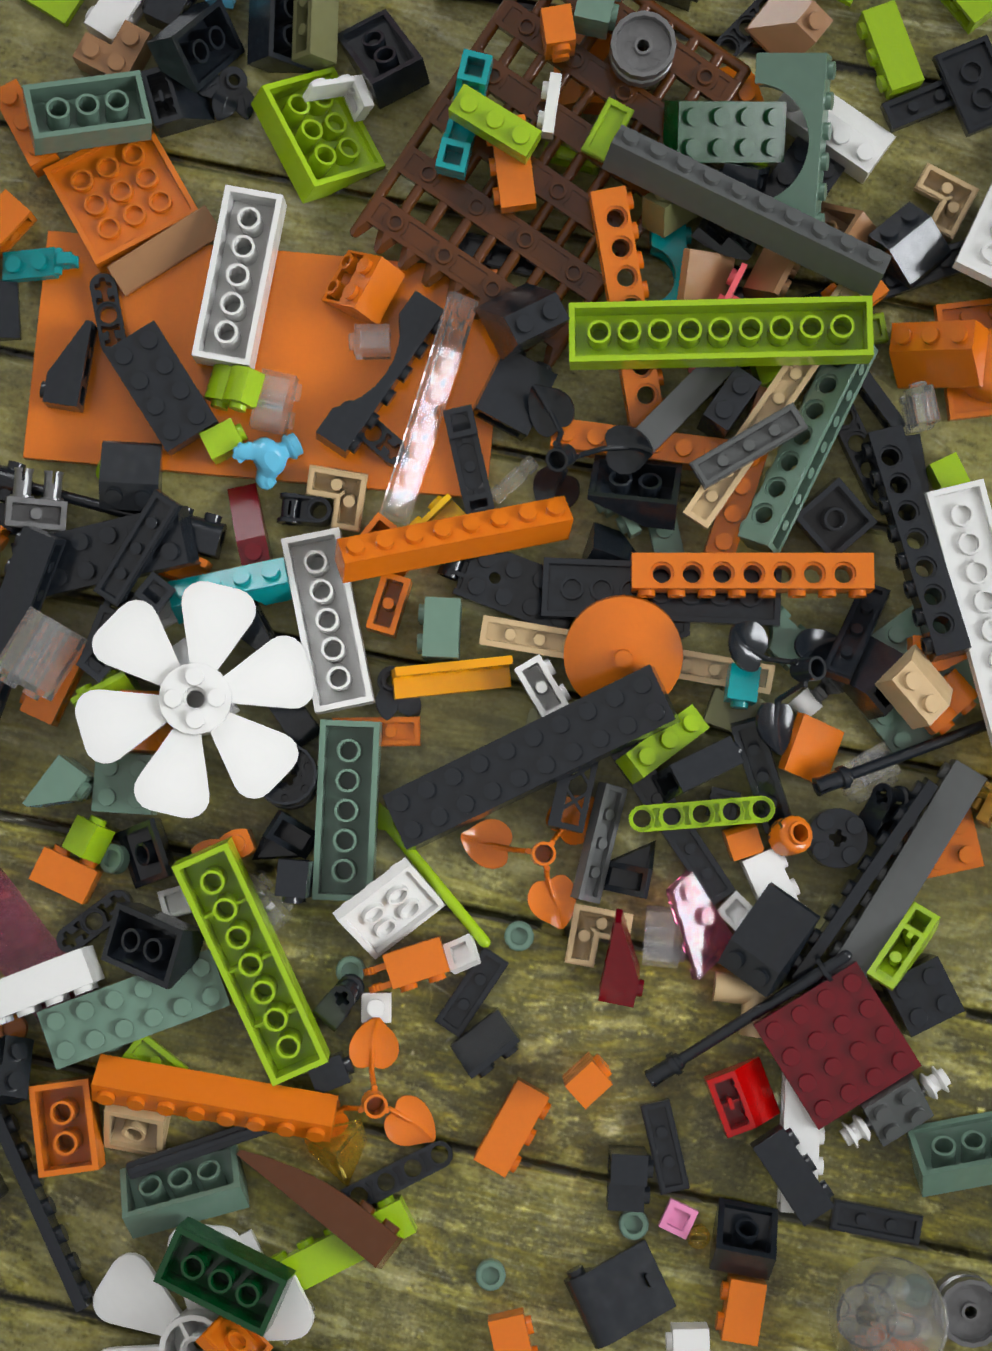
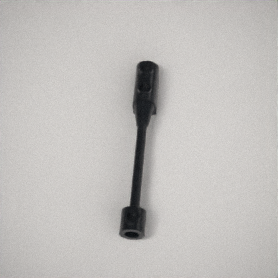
[0,460,227,560]

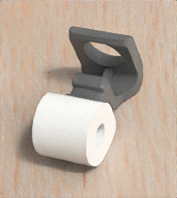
[788,676,844,716]

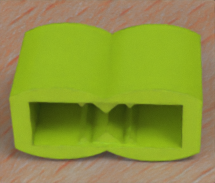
[204,364,265,413]

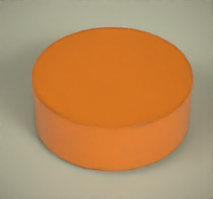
[0,1013,28,1038]

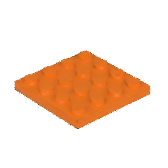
[43,129,198,269]

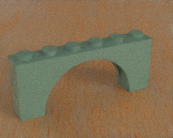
[755,53,836,222]

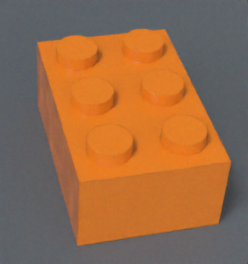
[28,1075,106,1178]

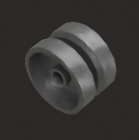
[609,10,677,88]
[930,1271,992,1348]

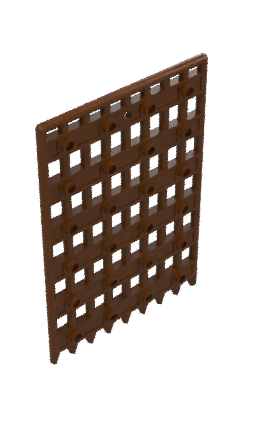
[350,0,751,368]

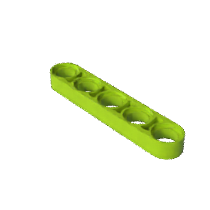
[629,795,775,832]

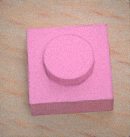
[658,1197,699,1240]

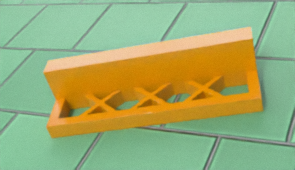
[391,655,513,700]

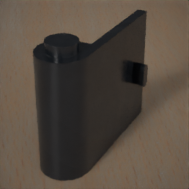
[564,1239,676,1349]

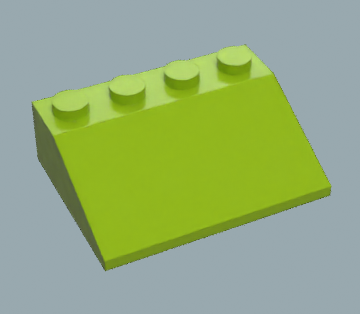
[251,66,386,204]

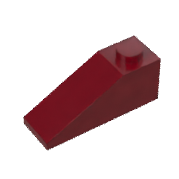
[227,483,273,566]
[598,908,644,1008]

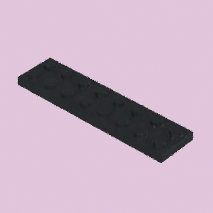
[541,557,782,627]

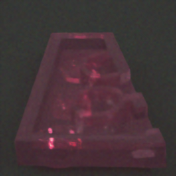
[666,871,733,980]

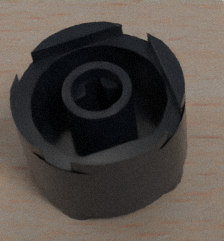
[806,808,868,868]

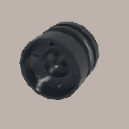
[264,744,318,810]

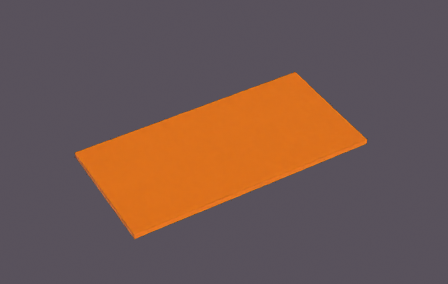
[23,231,507,498]

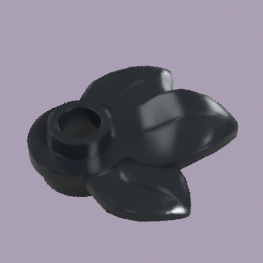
[199,66,254,121]
[375,666,421,720]

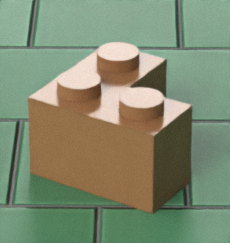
[72,20,153,76]

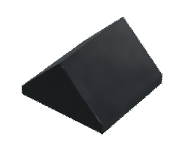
[117,818,175,889]

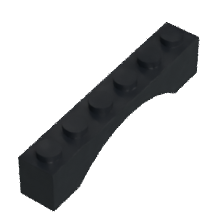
[316,291,446,458]

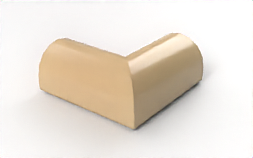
[913,163,979,242]
[306,464,369,532]
[564,903,634,968]
[712,971,773,1038]

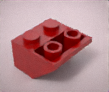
[703,1056,780,1138]

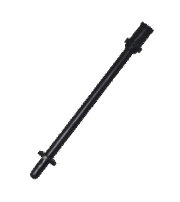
[812,719,987,796]
[644,950,852,1088]

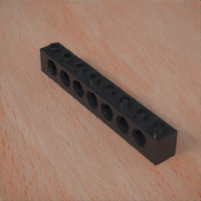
[861,424,972,663]

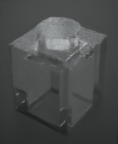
[349,324,391,360]

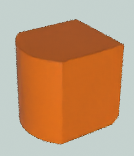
[722,823,764,862]

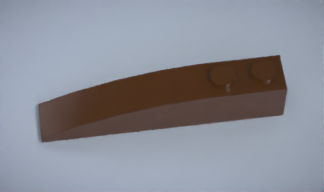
[236,1150,403,1269]

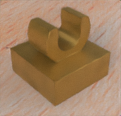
[970,792,992,829]

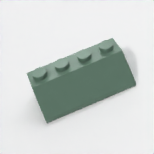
[907,1111,992,1197]
[120,1144,250,1239]

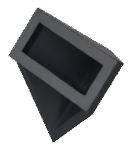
[582,522,637,561]
[252,810,315,860]
[603,840,656,899]

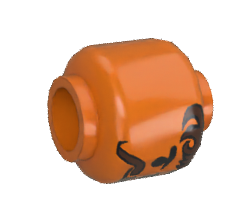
[768,815,813,856]

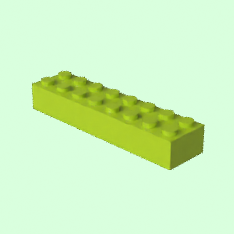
[171,837,331,1086]

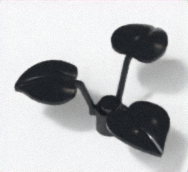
[528,384,653,508]
[728,621,837,755]

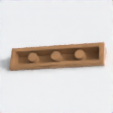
[107,205,217,296]

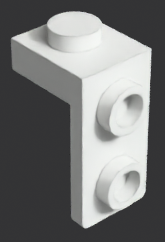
[302,74,374,122]

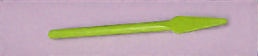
[378,802,491,948]

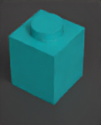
[723,663,761,710]

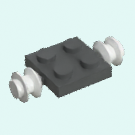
[839,1066,951,1149]

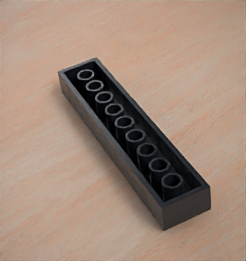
[382,664,681,850]

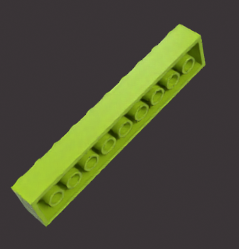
[568,295,874,370]

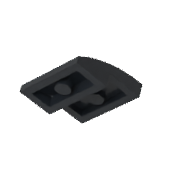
[691,218,757,260]

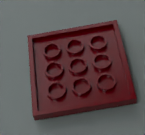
[753,961,922,1130]

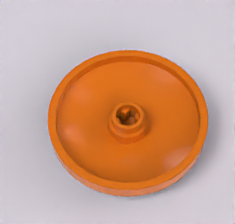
[563,595,683,698]

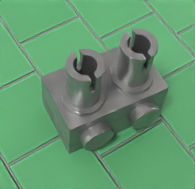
[4,467,68,532]

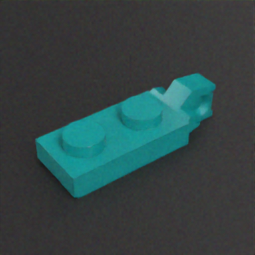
[2,247,79,283]

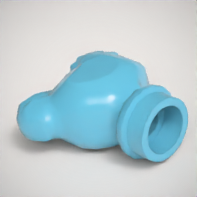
[232,433,304,490]

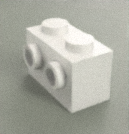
[514,654,571,717]

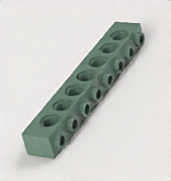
[737,345,878,553]

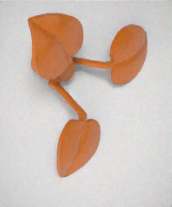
[460,795,595,929]
[304,1017,436,1146]

